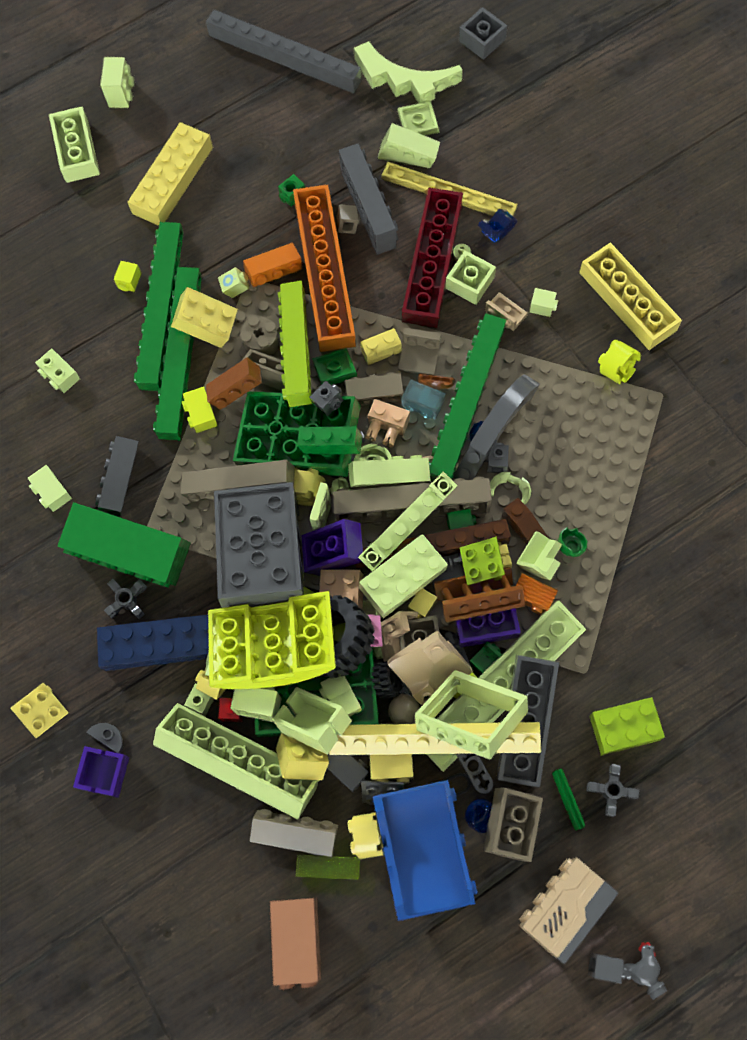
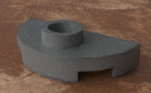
[86,723,123,754]

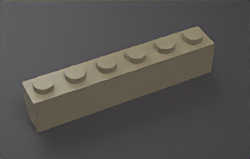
[181,460,295,502]

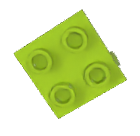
[460,537,505,585]

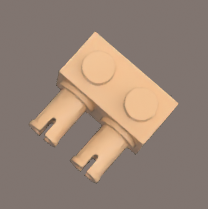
[365,399,410,447]

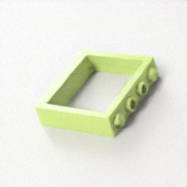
[415,670,528,759]

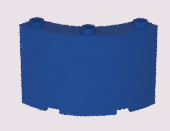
[373,780,477,921]

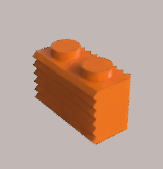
[516,573,558,615]

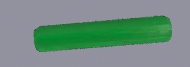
[552,769,585,830]

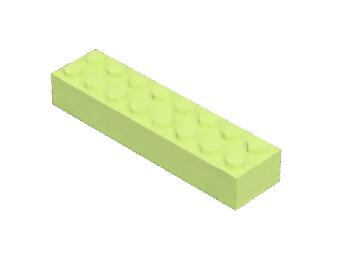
[153,703,319,819]

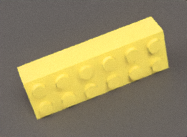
[128,122,213,226]
[579,242,682,350]

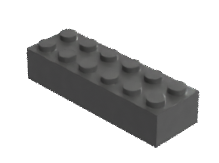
[338,143,398,255]
[497,655,559,787]

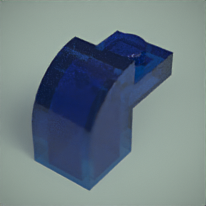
[478,209,518,243]

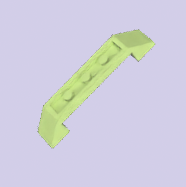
[358,472,458,571]

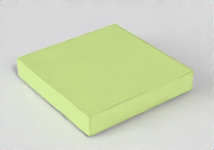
[398,101,439,136]

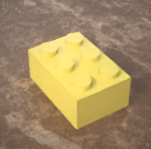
[171,287,238,348]

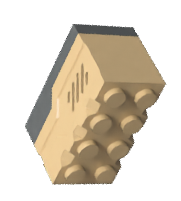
[519,857,618,964]

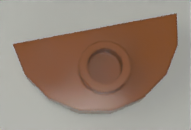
[418,374,455,391]

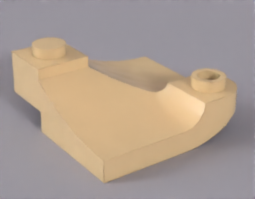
[387,631,473,705]

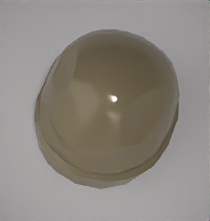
[388,694,420,724]

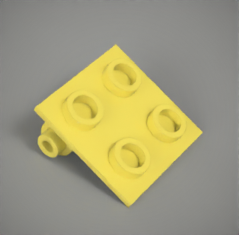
[11,682,69,738]

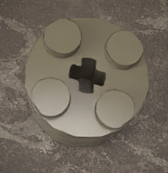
[240,316,280,355]

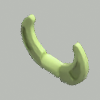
[490,472,531,505]

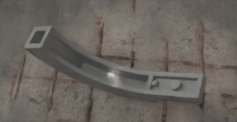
[453,374,540,480]

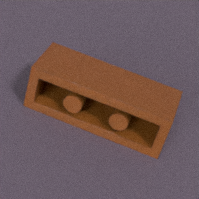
[206,357,262,410]

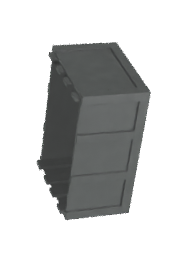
[214,482,305,608]

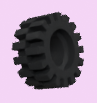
[372,661,402,699]

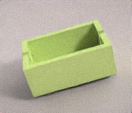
[272,687,352,755]

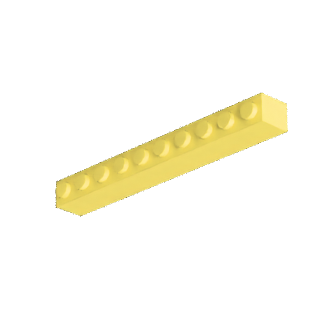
[329,722,541,755]

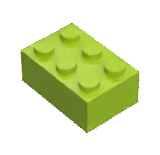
[589,697,665,755]

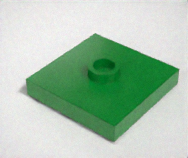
[312,348,358,385]

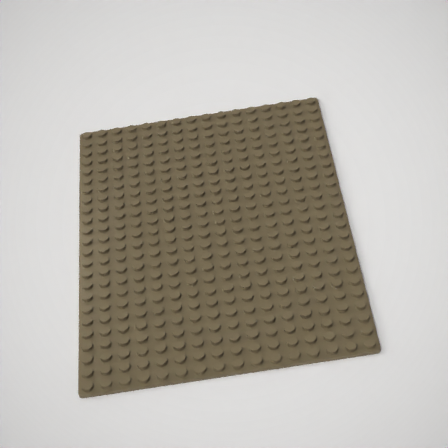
[147,280,663,674]

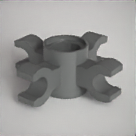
[104,579,148,619]
[586,764,639,817]

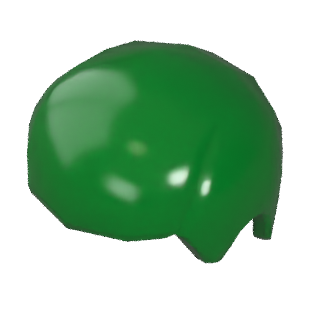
[558,527,588,557]

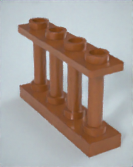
[434,567,525,623]

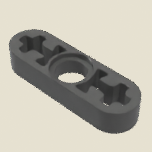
[456,753,493,794]

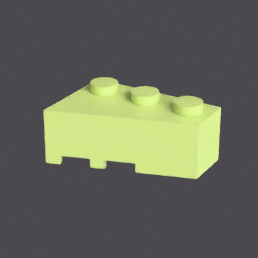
[377,123,440,168]

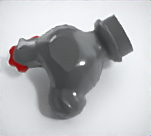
[624,942,667,1000]

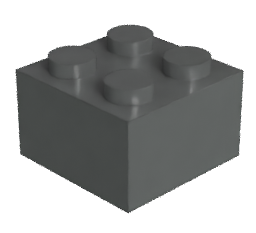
[459,7,507,60]

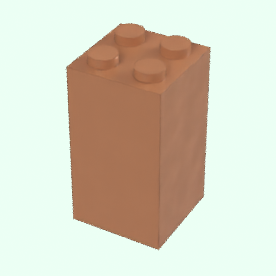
[270,898,321,989]

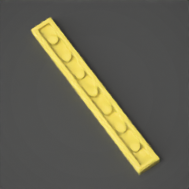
[381,162,518,222]

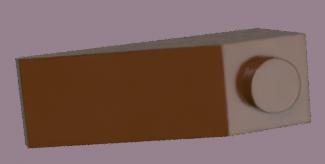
[502,498,549,544]

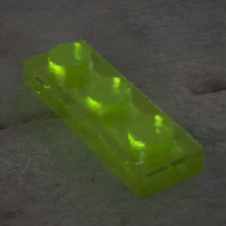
[296,855,360,880]

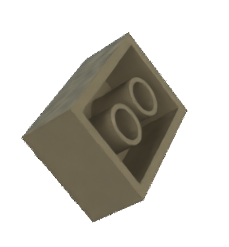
[483,788,543,862]

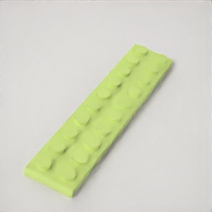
[427,600,586,772]

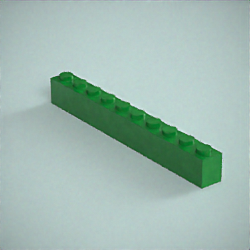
[134,222,184,391]
[153,267,202,440]
[429,313,506,482]

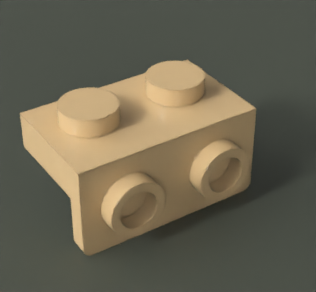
[485,292,527,331]

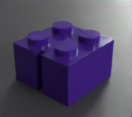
[73,746,130,798]

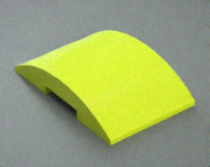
[208,591,336,689]

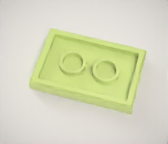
[310,482,332,531]

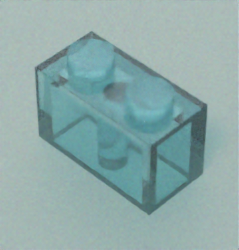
[401,380,445,420]

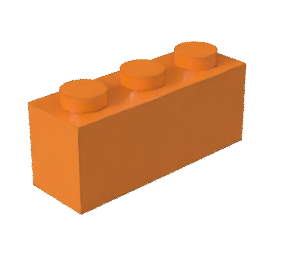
[243,243,302,287]

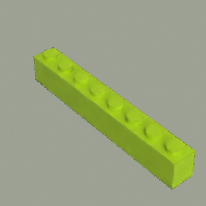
[278,281,312,407]

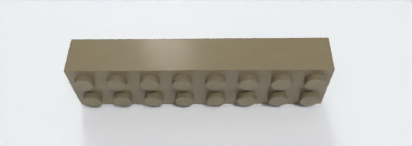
[333,477,492,524]

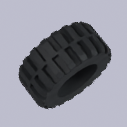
[321,595,374,678]

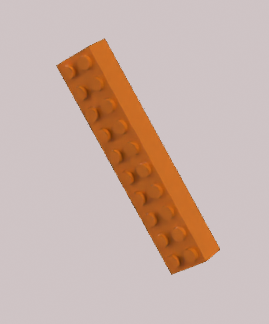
[293,185,356,352]

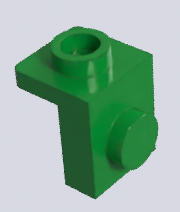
[469,642,502,674]

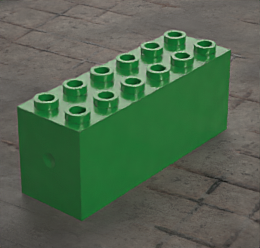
[57,502,191,588]

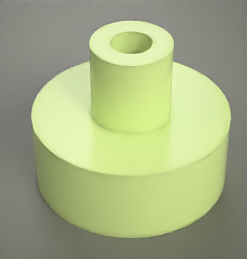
[453,244,471,262]
[330,477,350,494]

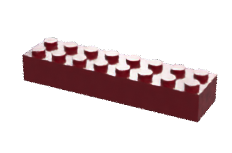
[402,187,463,328]

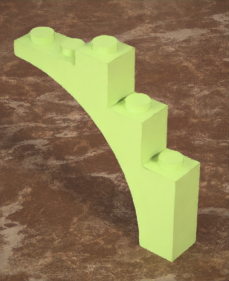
[354,42,462,103]

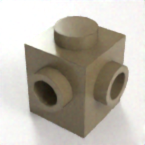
[336,204,360,234]

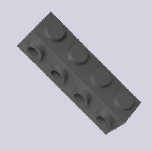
[95,436,138,516]

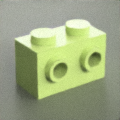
[35,349,80,393]

